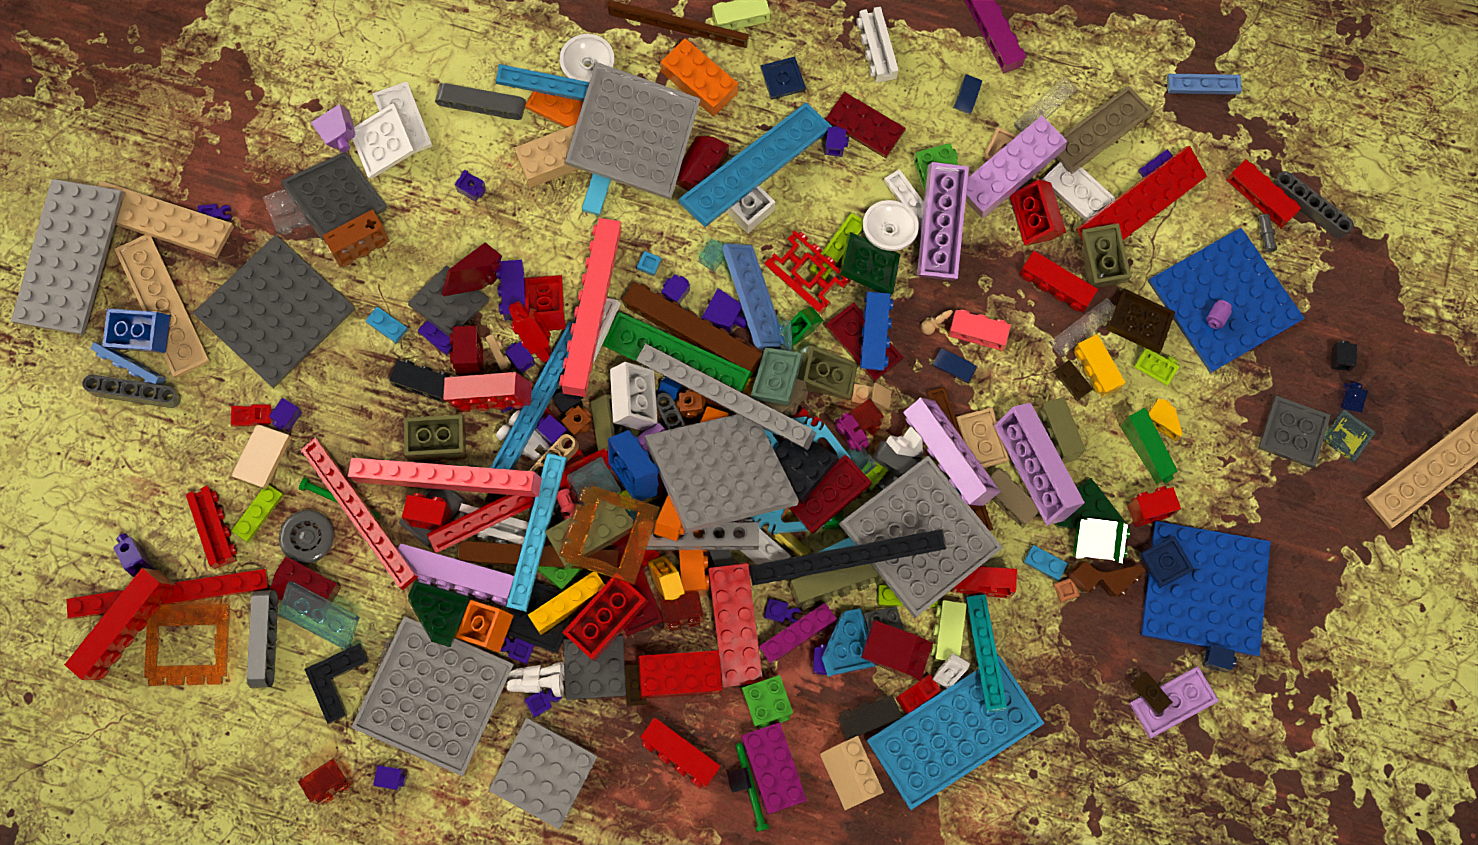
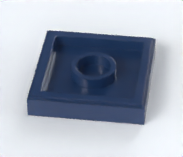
[760,57,806,100]
[1139,536,1194,589]

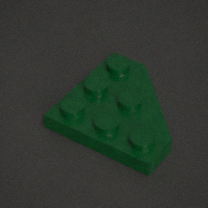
[1054,478,1127,530]
[408,581,471,647]

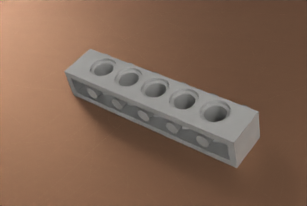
[638,519,759,550]

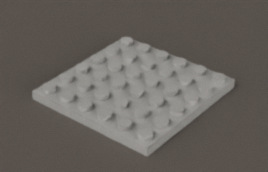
[564,62,700,200]
[644,414,799,533]
[839,456,1003,619]
[351,616,514,776]

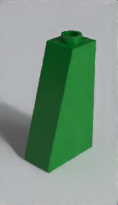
[1120,408,1178,485]

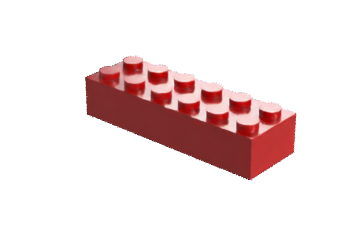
[64,568,175,680]

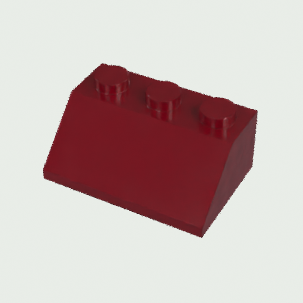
[676,136,729,191]
[270,556,341,622]

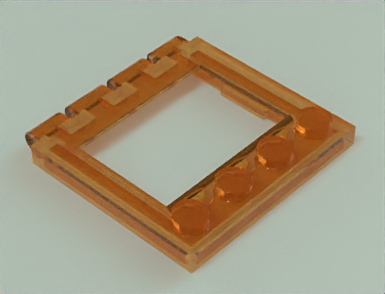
[559,485,660,585]
[144,604,230,686]

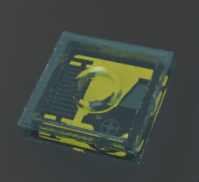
[1323,410,1376,463]

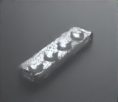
[1013,77,1077,132]
[1049,298,1115,357]

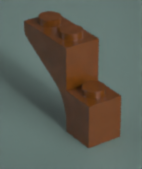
[1066,561,1145,597]

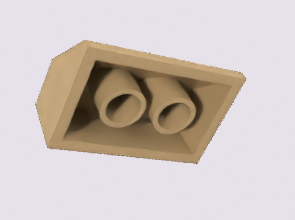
[820,736,884,810]

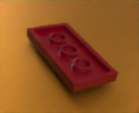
[825,92,906,159]
[825,302,903,382]
[788,454,872,534]

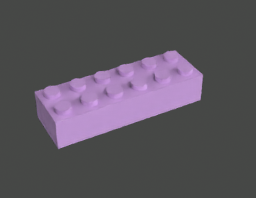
[966,115,1067,219]
[917,162,969,281]
[903,398,1001,506]
[994,403,1085,526]
[398,543,514,607]

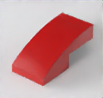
[231,404,271,427]
[895,674,942,714]

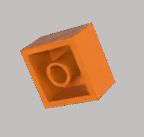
[456,600,514,653]

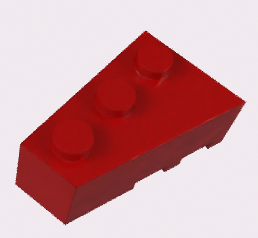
[951,566,1017,599]

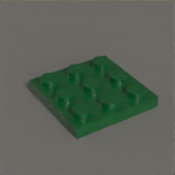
[839,232,900,297]

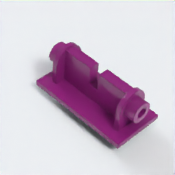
[835,412,869,452]

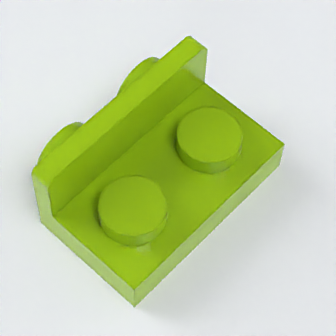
[1134,348,1180,386]

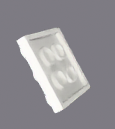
[352,103,417,179]

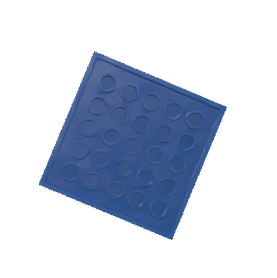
[1148,228,1304,374]
[1141,521,1271,657]

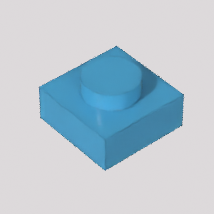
[637,251,662,276]

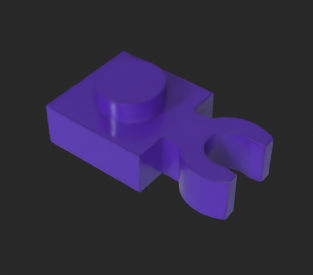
[198,204,232,221]
[764,598,801,624]
[500,637,535,664]
[524,688,562,718]

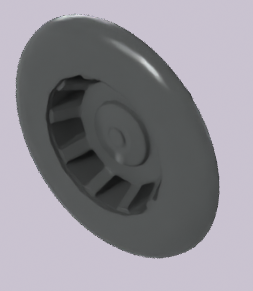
[279,510,334,564]

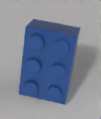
[102,309,170,353]
[608,430,659,504]

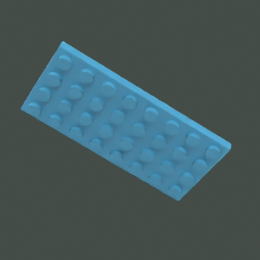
[866,655,1045,811]

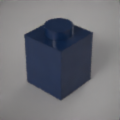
[1203,645,1237,672]

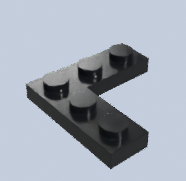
[304,643,369,724]

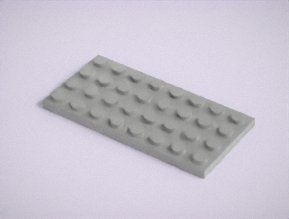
[11,179,124,336]

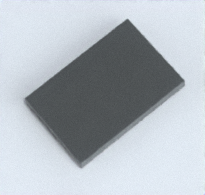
[399,488,467,547]

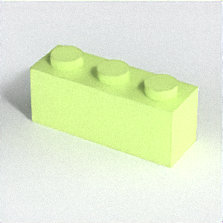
[712,0,770,30]
[931,600,967,663]

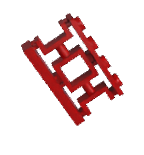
[764,230,851,315]

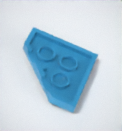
[822,608,877,677]

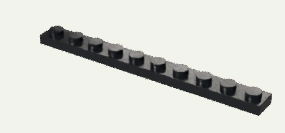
[749,529,947,586]

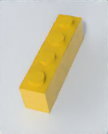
[528,571,605,635]

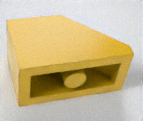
[1148,398,1183,441]

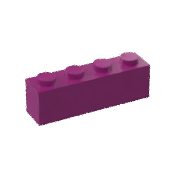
[759,603,836,666]

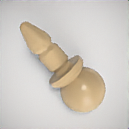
[920,310,953,335]

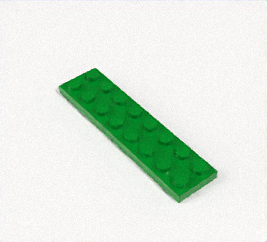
[602,312,752,393]

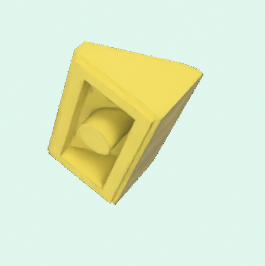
[773,533,810,557]

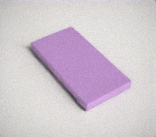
[1129,666,1219,739]

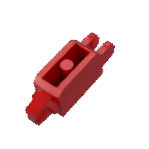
[509,301,551,362]

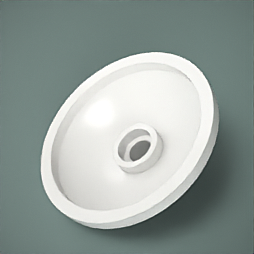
[560,34,614,82]
[863,200,919,251]

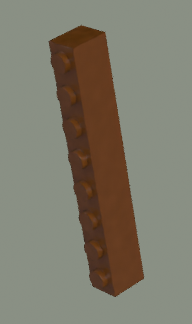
[622,282,762,379]

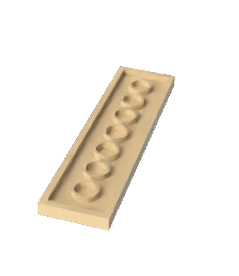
[97,181,234,258]
[115,235,211,379]
[1365,412,1478,529]

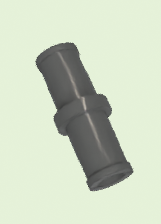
[1258,214,1277,253]

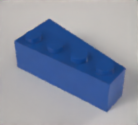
[860,292,893,371]

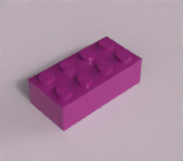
[741,722,807,815]

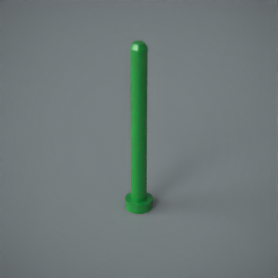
[299,477,381,520]
[736,743,770,833]

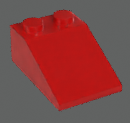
[525,275,566,331]

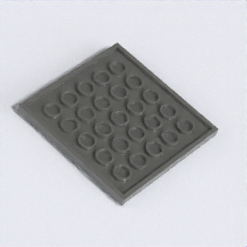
[193,235,356,389]

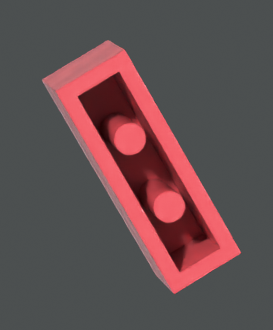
[948,310,1011,351]

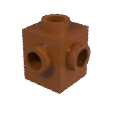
[677,390,706,419]
[561,406,592,438]

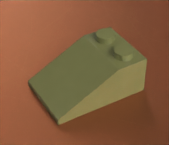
[1082,223,1131,288]
[797,345,858,400]

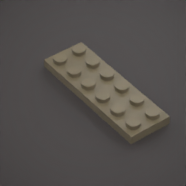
[1055,86,1153,174]

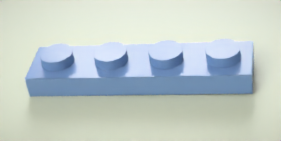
[1167,74,1242,95]
[90,342,167,385]

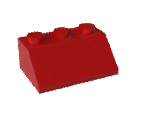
[1010,179,1067,246]

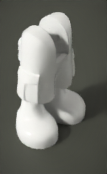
[496,410,551,462]
[507,662,565,697]

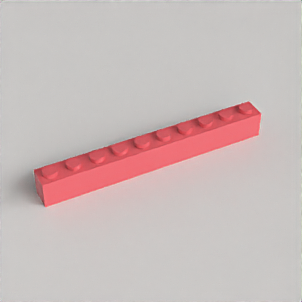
[559,218,622,397]
[348,458,542,497]

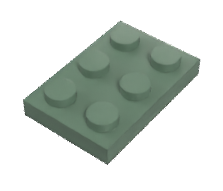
[751,348,803,405]

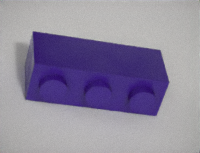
[497,259,525,321]

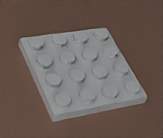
[488,717,599,829]

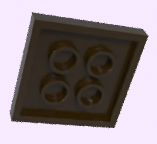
[1107,288,1175,354]

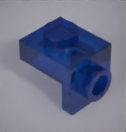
[1341,382,1368,413]

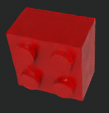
[1128,486,1181,528]
[402,493,452,531]

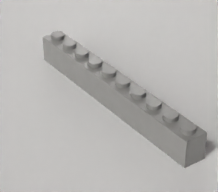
[636,344,817,450]

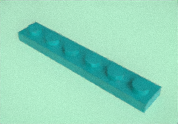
[966,594,1007,713]

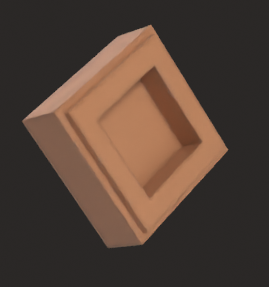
[1053,579,1080,603]

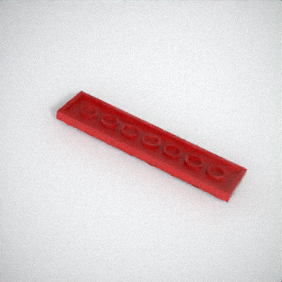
[1076,146,1207,241]

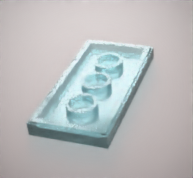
[278,581,360,650]

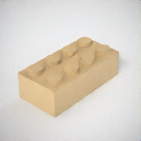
[514,124,578,188]

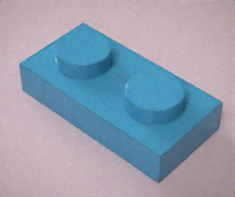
[365,307,408,344]
[1023,545,1068,581]

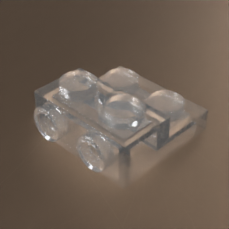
[263,189,310,235]

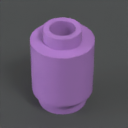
[1206,300,1232,329]

